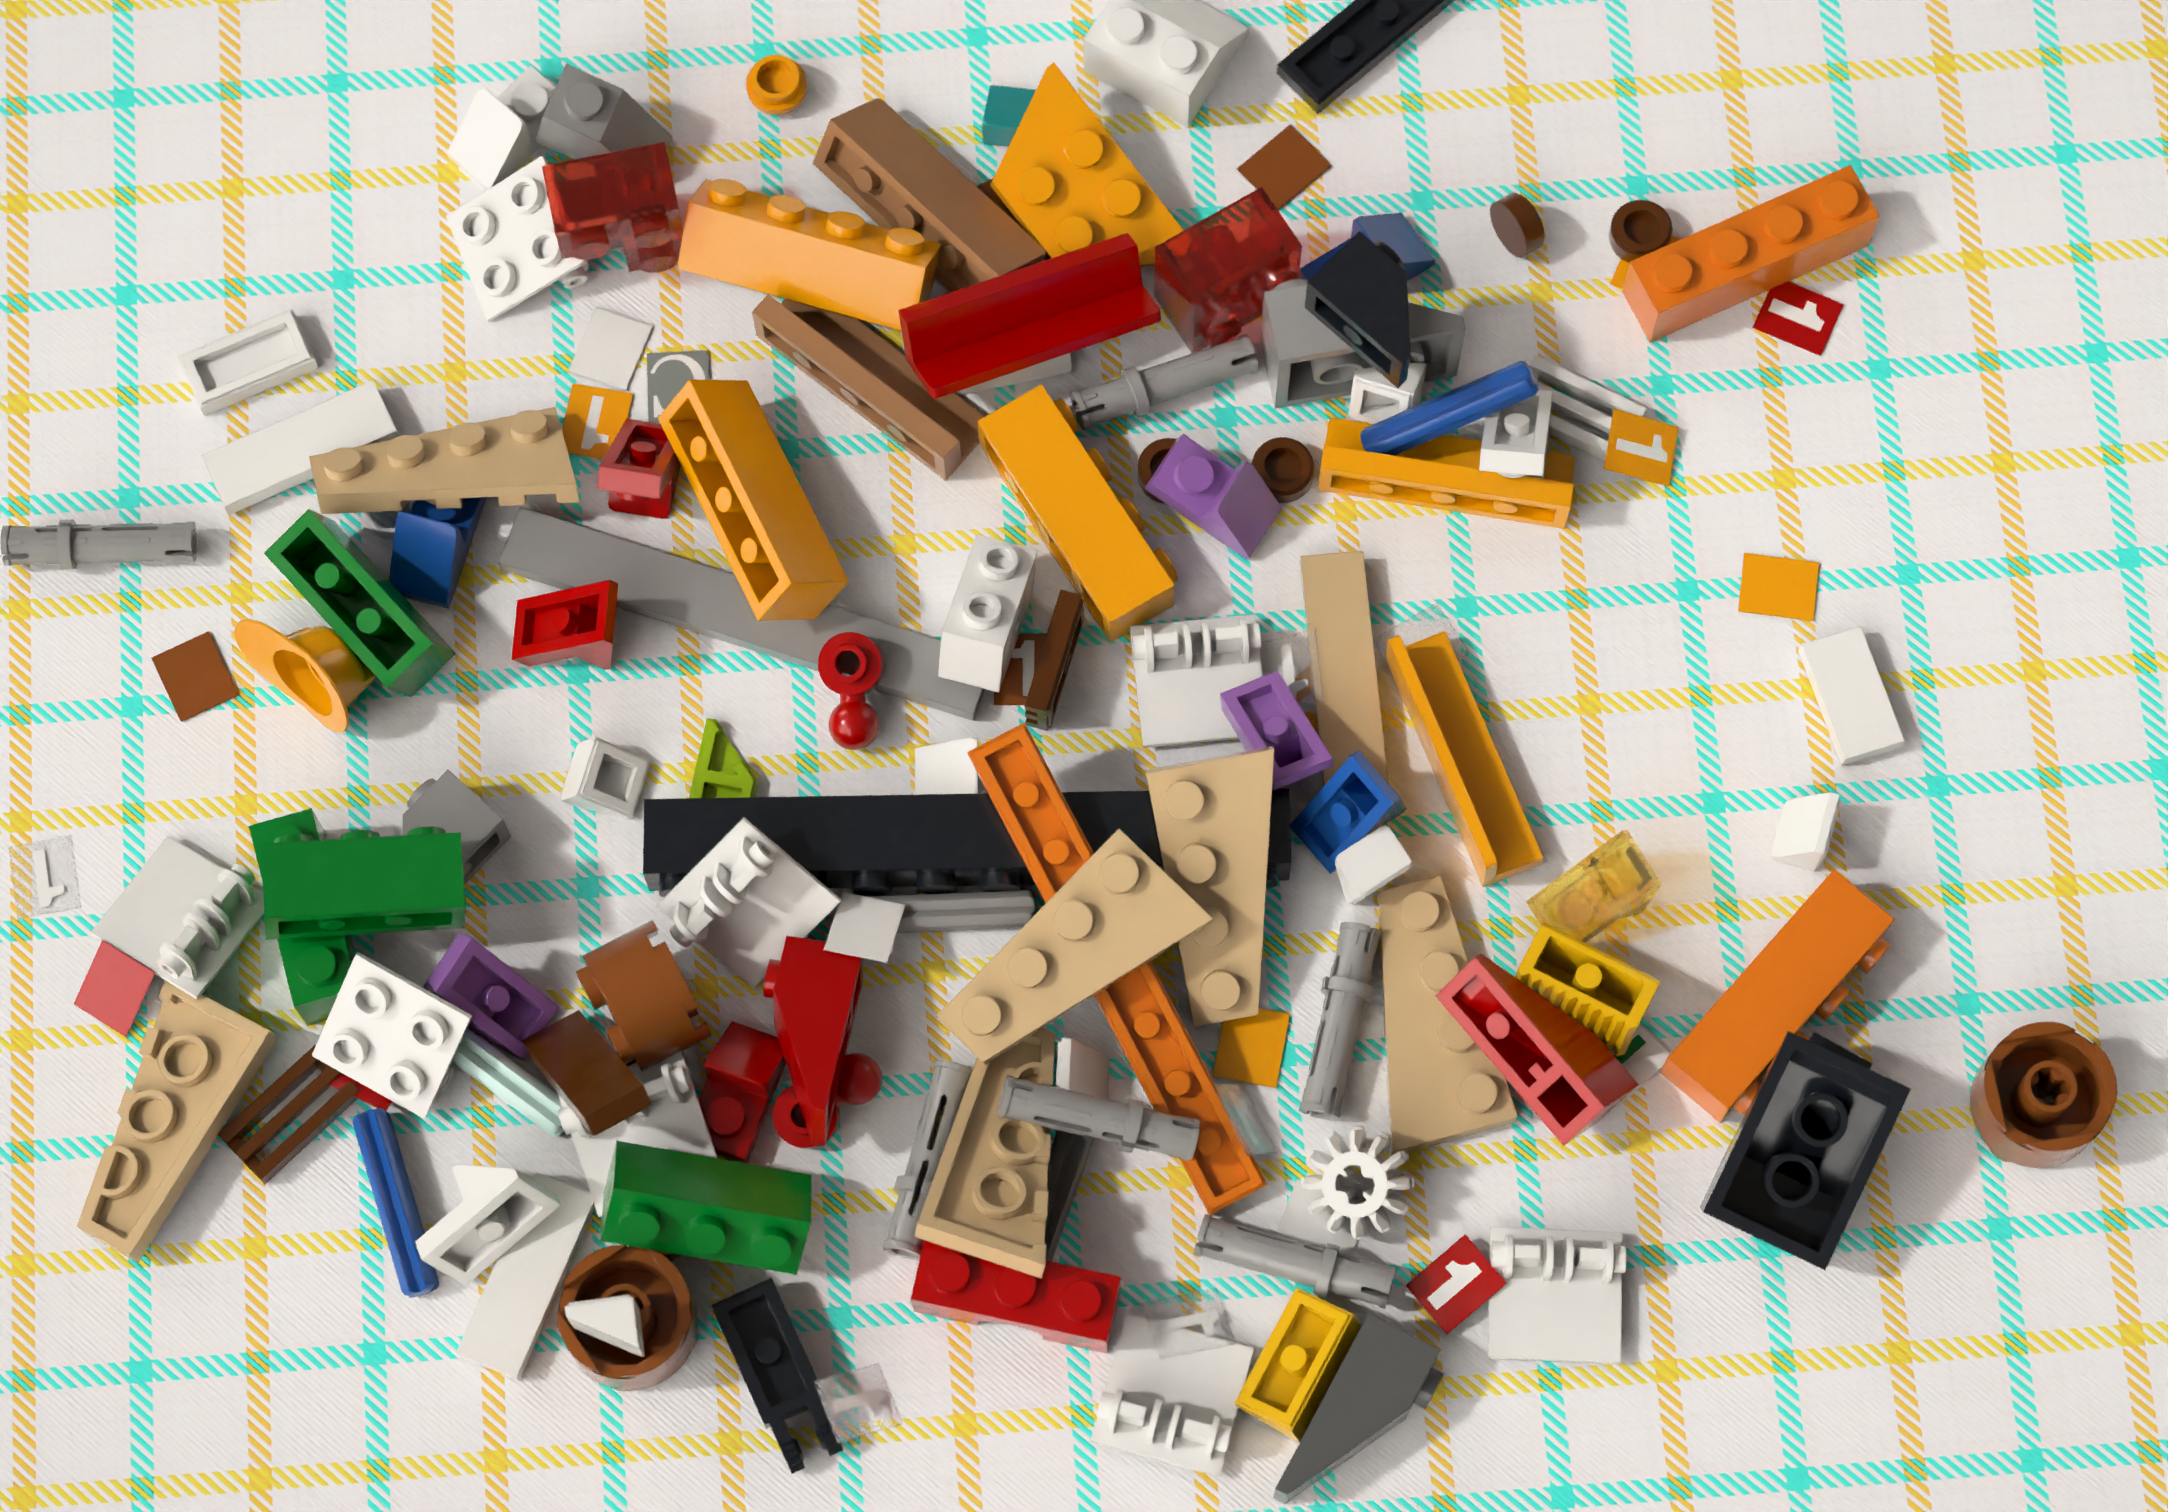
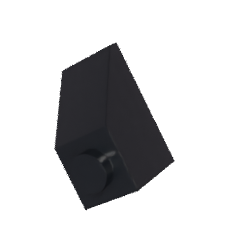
[1305,231,1411,388]

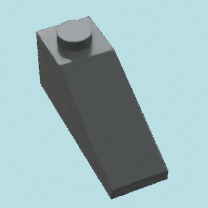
[1273,1312,1444,1504]

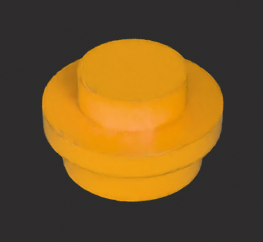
[746,55,807,115]

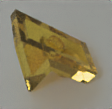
[1526,830,1662,943]

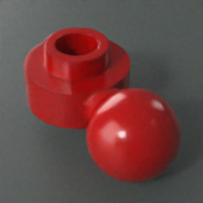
[818,632,884,750]
[772,1053,882,1149]

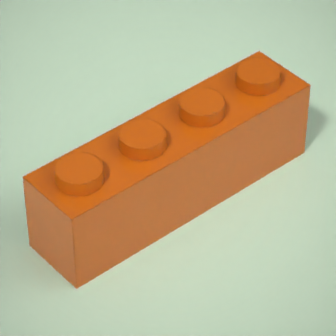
[1622,165,1880,343]
[1660,869,1895,1123]

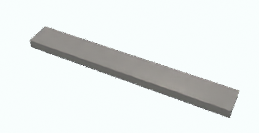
[498,507,985,721]

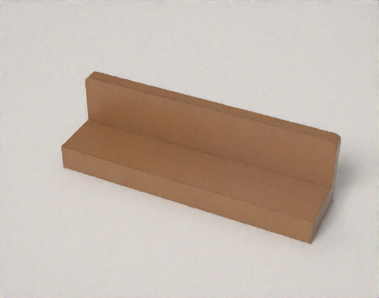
[812,98,1046,292]
[752,294,985,481]

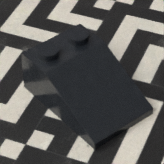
[1700,1031,1911,1270]

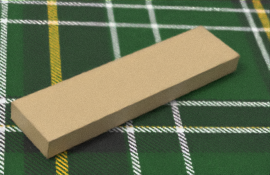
[1300,551,1389,786]

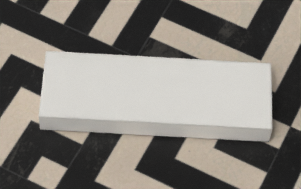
[201,380,399,515]
[456,1171,595,1381]

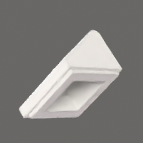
[1348,363,1427,425]
[560,737,651,820]
[915,738,979,795]
[1770,792,1841,872]
[1335,825,1413,904]
[1056,1038,1109,1100]
[565,1295,645,1356]

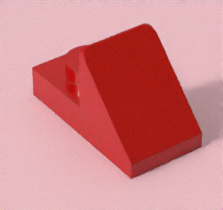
[597,418,681,519]
[511,580,618,670]
[699,1021,786,1163]

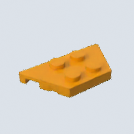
[990,63,1199,269]

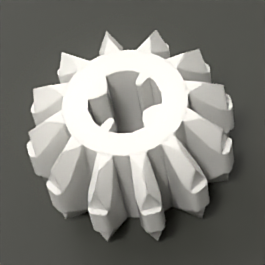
[1302,1125,1415,1239]

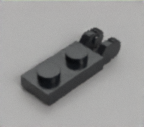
[711,1278,843,1474]

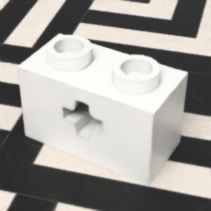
[938,534,1038,692]

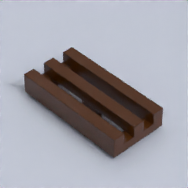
[1025,589,1084,731]
[217,1045,359,1185]

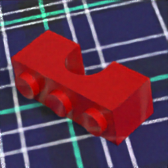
[910,1240,1121,1353]

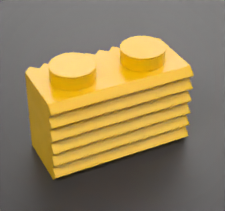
[1515,922,1661,1056]

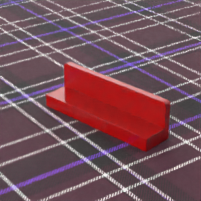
[898,233,1161,398]

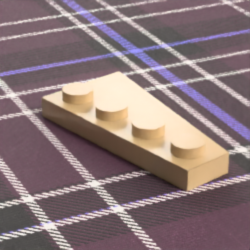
[309,407,580,514]
[1146,746,1274,1027]
[936,829,1214,1064]
[1378,875,1518,1156]
[77,980,278,1263]
[914,1028,1055,1278]

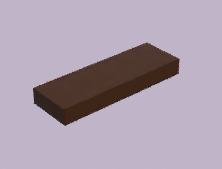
[522,1010,652,1136]

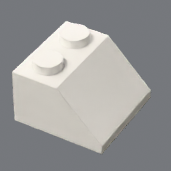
[1083,0,1249,128]

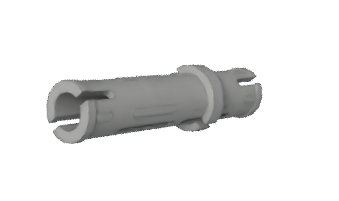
[1070,334,1259,430]
[0,519,197,569]
[1299,922,1381,1121]
[883,1060,972,1260]
[997,1075,1200,1161]
[1194,1214,1396,1309]

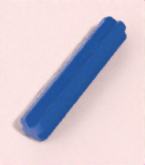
[1360,361,1539,456]
[353,1108,439,1298]

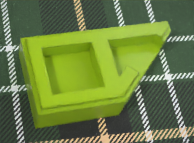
[689,718,758,798]

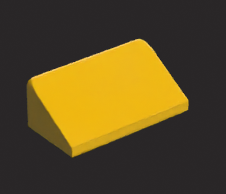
[1234,1287,1361,1443]

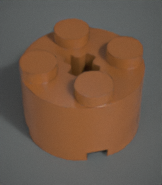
[575,920,712,1072]
[1970,1022,2117,1168]
[558,1245,698,1391]

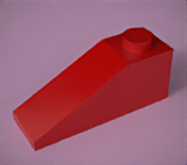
[763,936,863,1146]
[1435,953,1639,1146]

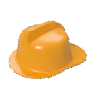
[234,619,375,733]

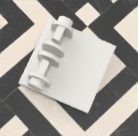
[446,156,589,322]
[1130,614,1262,748]
[657,817,841,987]
[90,836,264,999]
[311,952,472,1119]
[558,1051,718,1218]
[1488,1226,1626,1364]
[1091,1313,1254,1477]

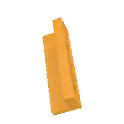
[1318,418,1575,529]
[1386,631,1543,887]

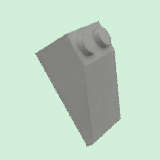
[1260,279,1466,408]

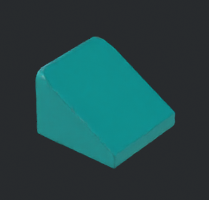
[982,85,1036,146]

